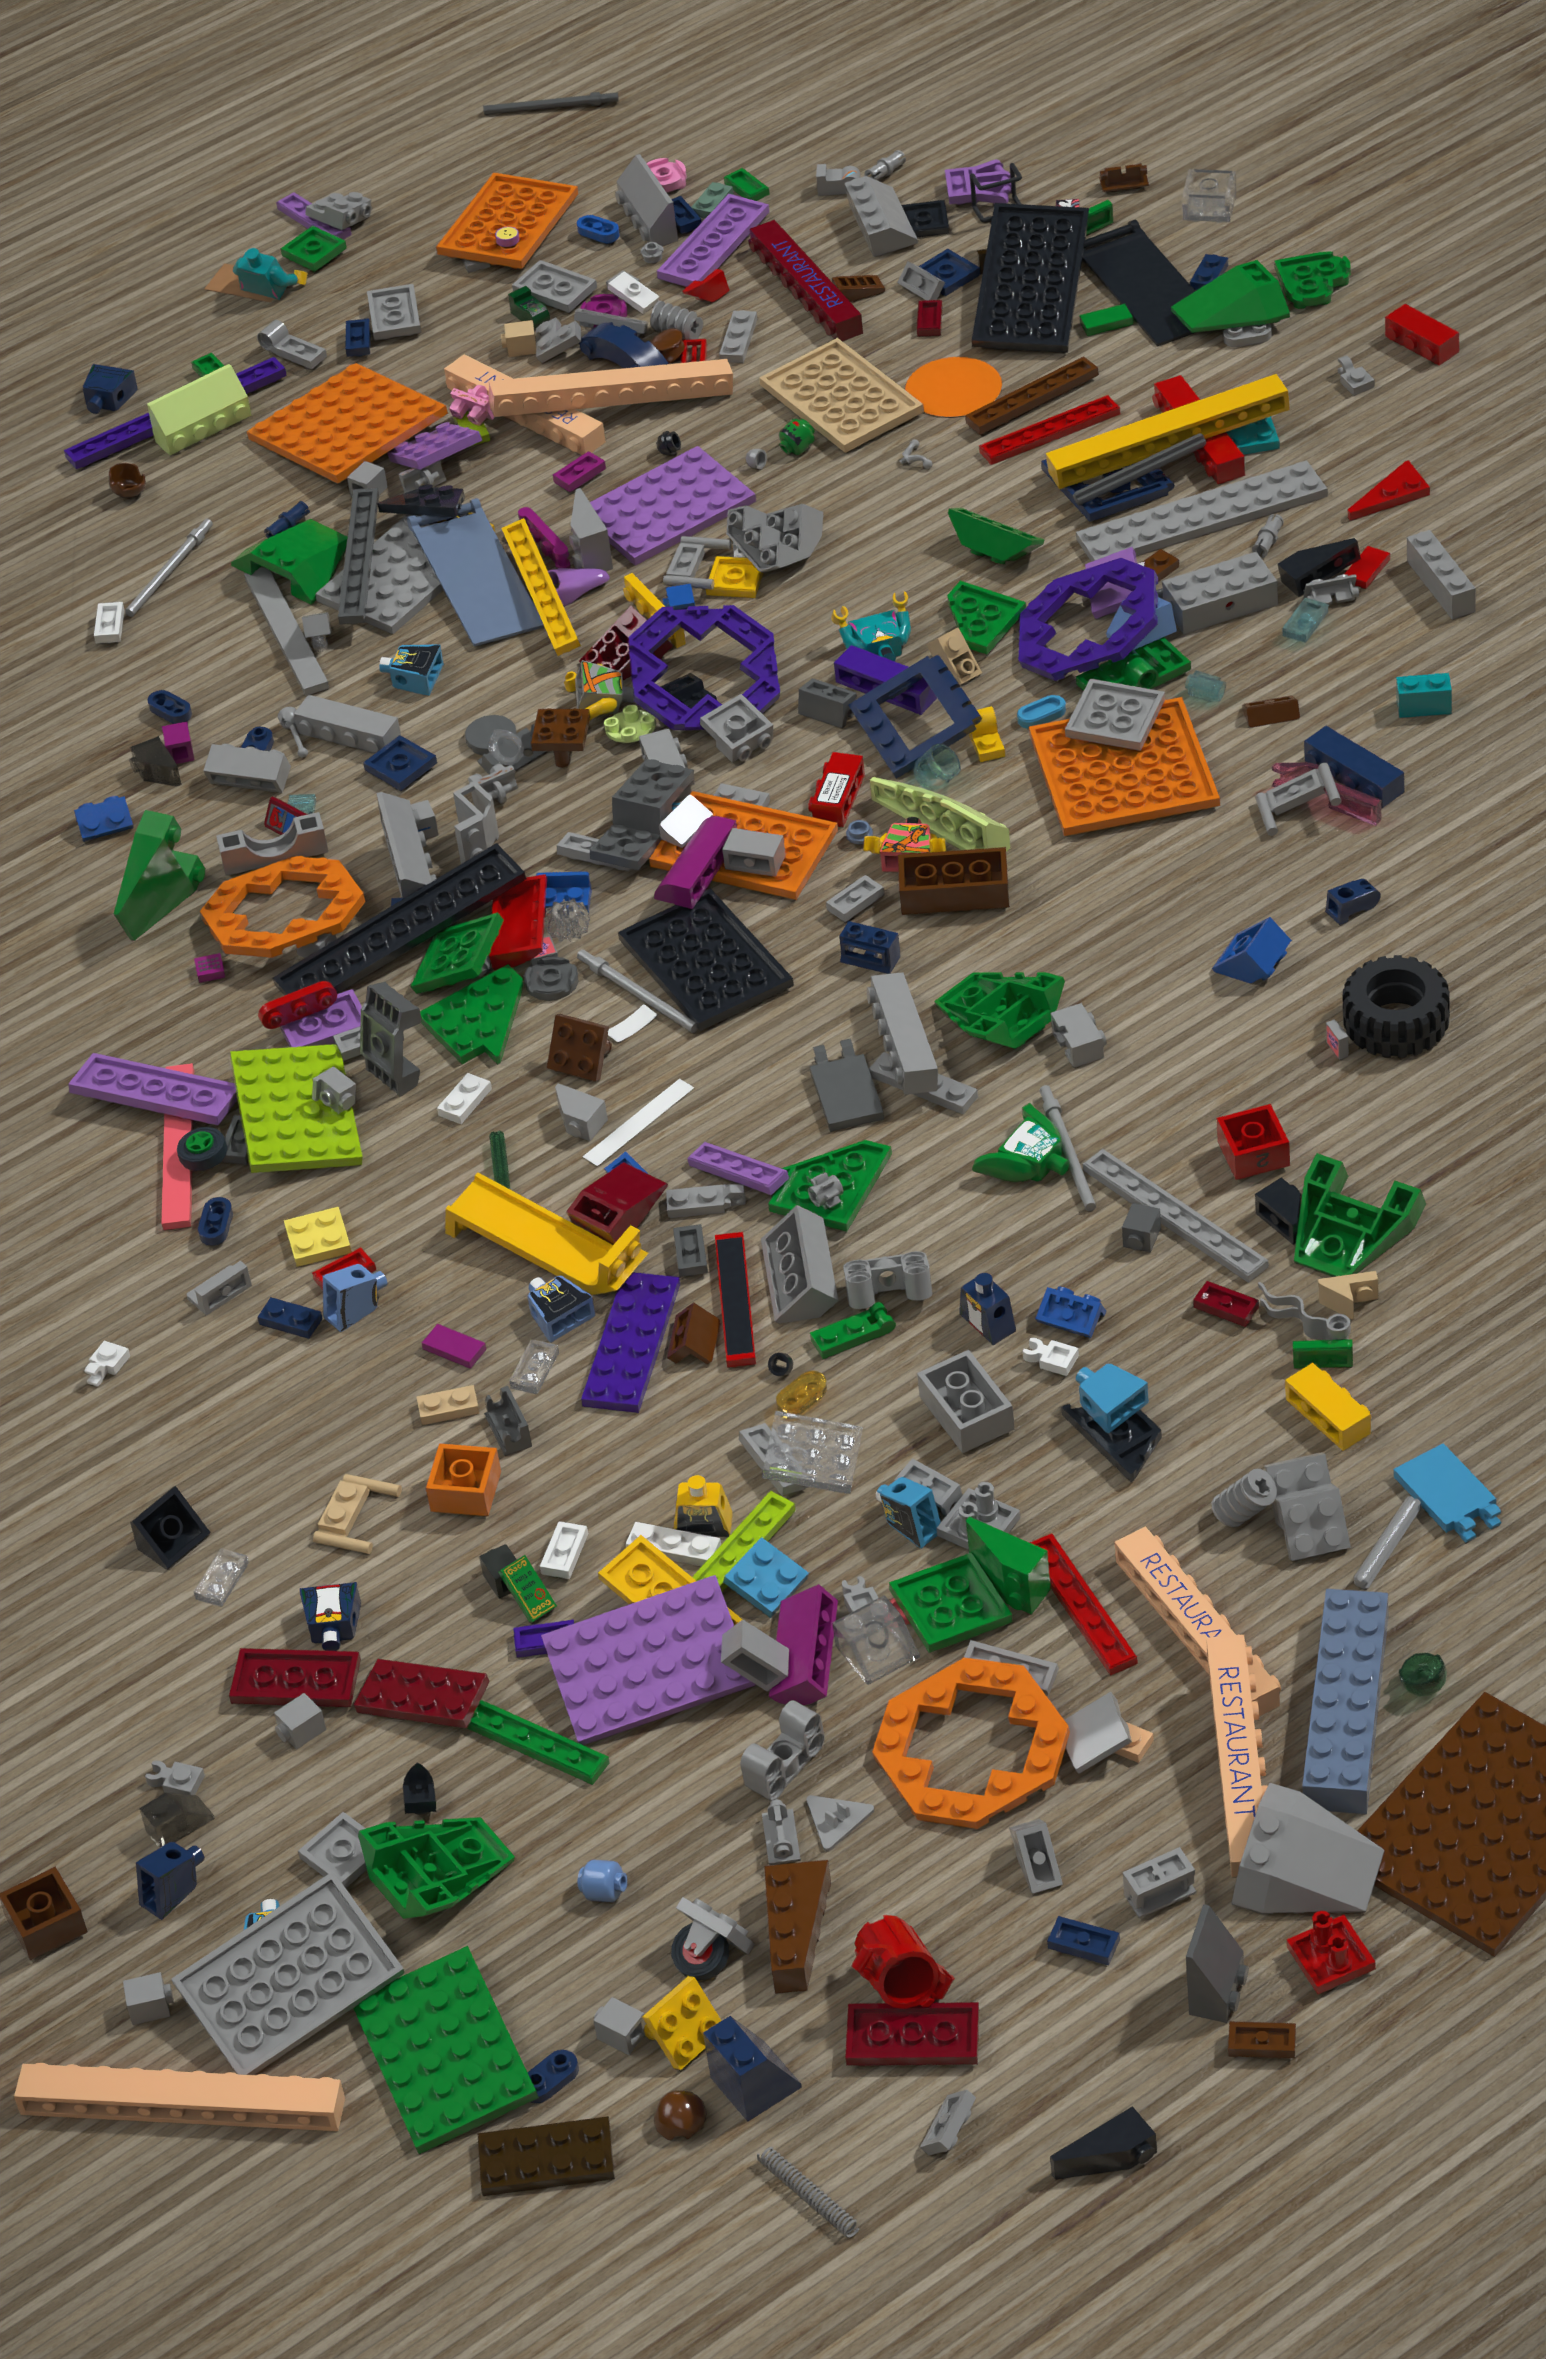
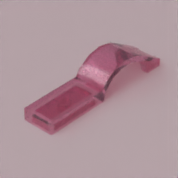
[1272,762,1382,826]

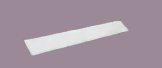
[583,1079,694,1166]

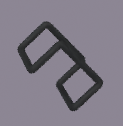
[970,163,1022,223]

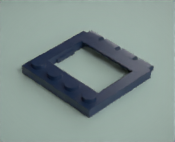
[1041,459,1175,522]
[848,655,982,779]

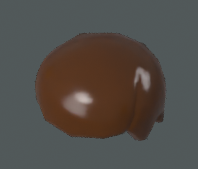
[108,463,146,498]
[654,2090,707,2141]

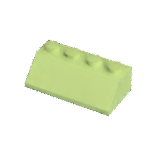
[147,364,252,455]

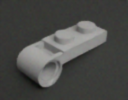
[257,320,327,369]

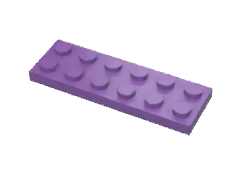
[657,194,769,287]
[68,1053,238,1125]

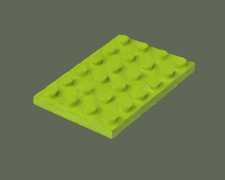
[230,1044,363,1173]

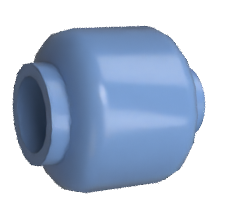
[577,1860,627,1902]

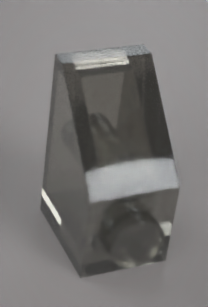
[129,736,182,787]
[139,1793,215,1848]

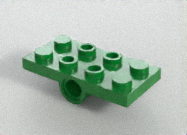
[1076,637,1191,691]

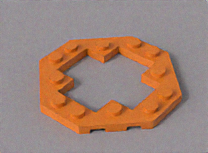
[200,856,366,958]
[872,1657,1070,1829]

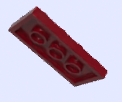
[229,1648,361,1707]
[354,1659,490,1728]
[845,2002,980,2066]

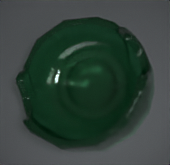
[1399,1653,1447,1697]

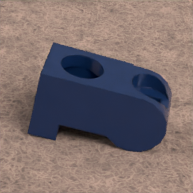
[1325,878,1381,925]

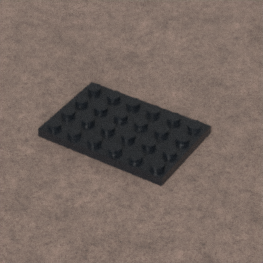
[618,888,794,1031]

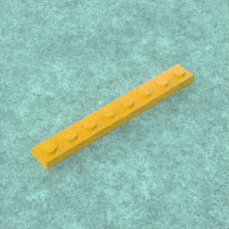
[501,518,581,656]

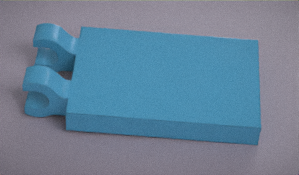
[1393,1443,1501,1542]

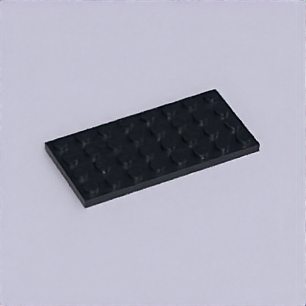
[972,203,1089,353]

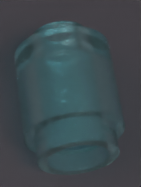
[1185,670,1226,702]

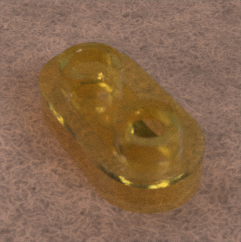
[776,1371,827,1417]

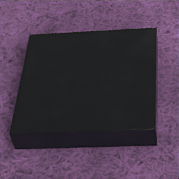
[901,200,950,238]

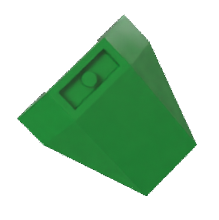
[1171,260,1290,333]

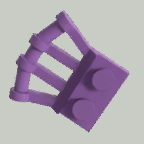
[945,159,1012,205]

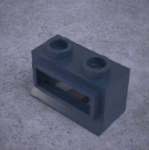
[839,921,901,974]

